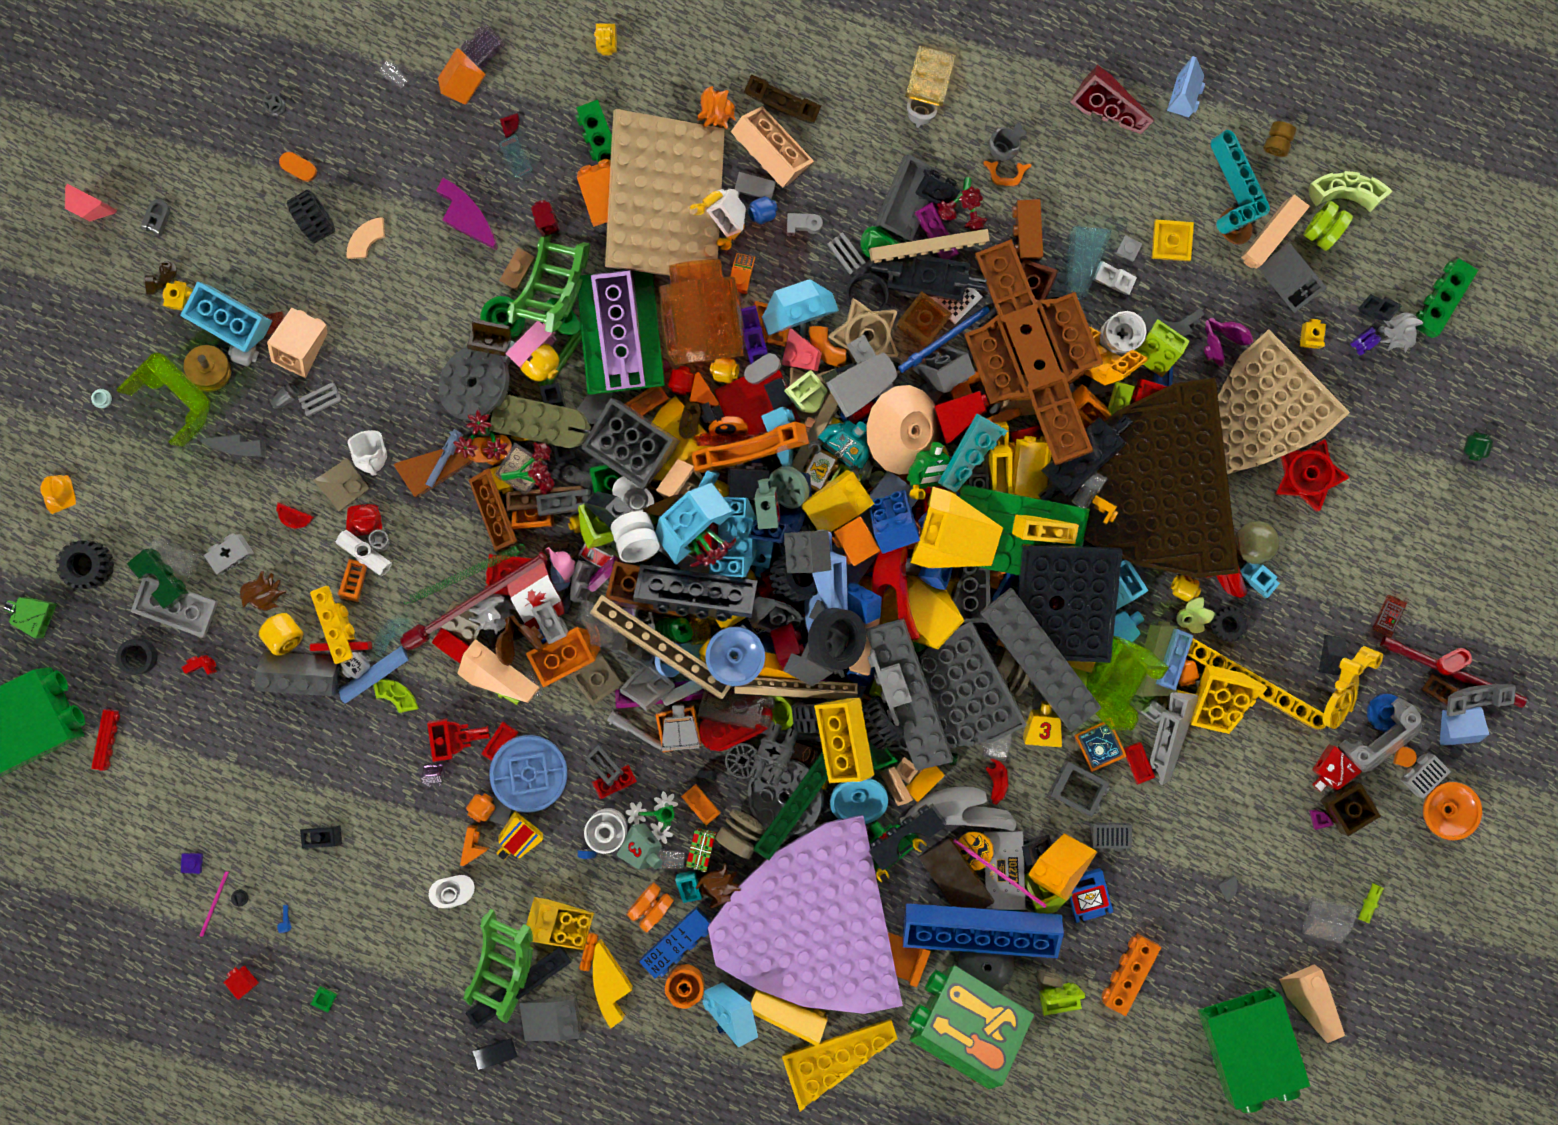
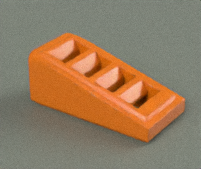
[338,559,367,602]

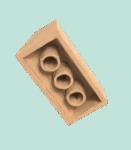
[731,106,814,188]

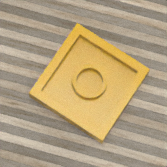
[1152,219,1194,261]

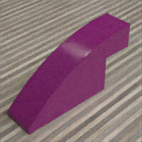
[436,177,498,250]

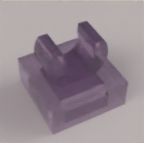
[421,764,444,788]

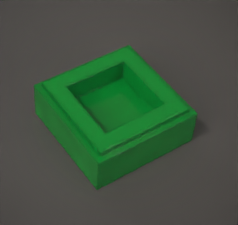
[310,986,337,1013]

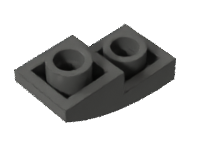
[968,453,989,489]

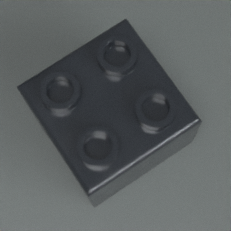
[729,465,770,505]

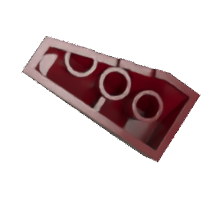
[1070,64,1154,134]

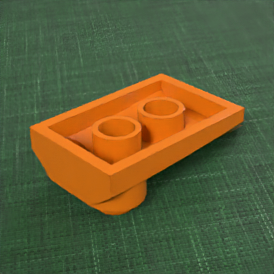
[526,627,601,688]

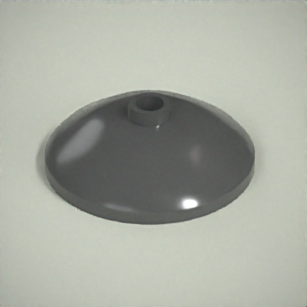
[957,951,1015,991]

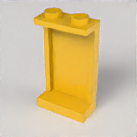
[1012,436,1051,500]

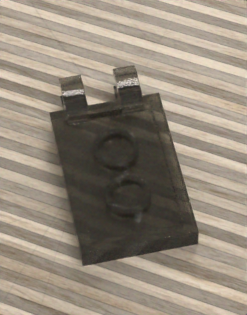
[698,686,776,729]

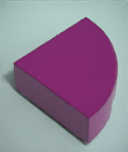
[1309,810,1334,830]

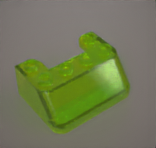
[1086,636,1169,731]

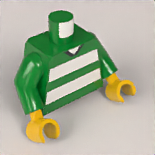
[907,442,961,499]

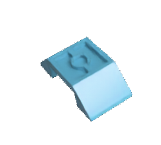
[655,483,734,564]
[709,497,756,577]

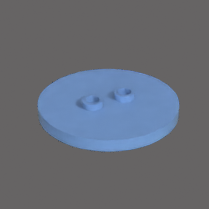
[489,735,567,813]

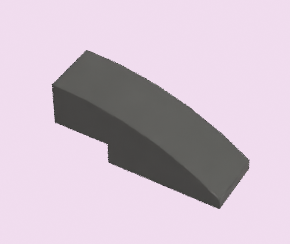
[201,435,267,457]

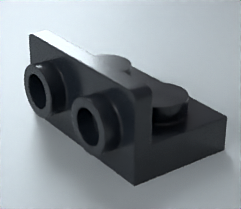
[915,168,961,204]

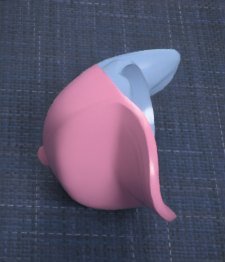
[545,548,575,591]

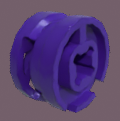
[1350,327,1382,356]

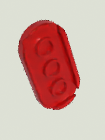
[699,696,773,751]

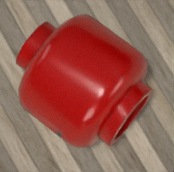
[668,366,695,396]

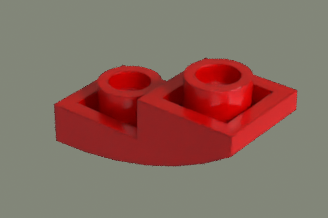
[592,764,637,799]

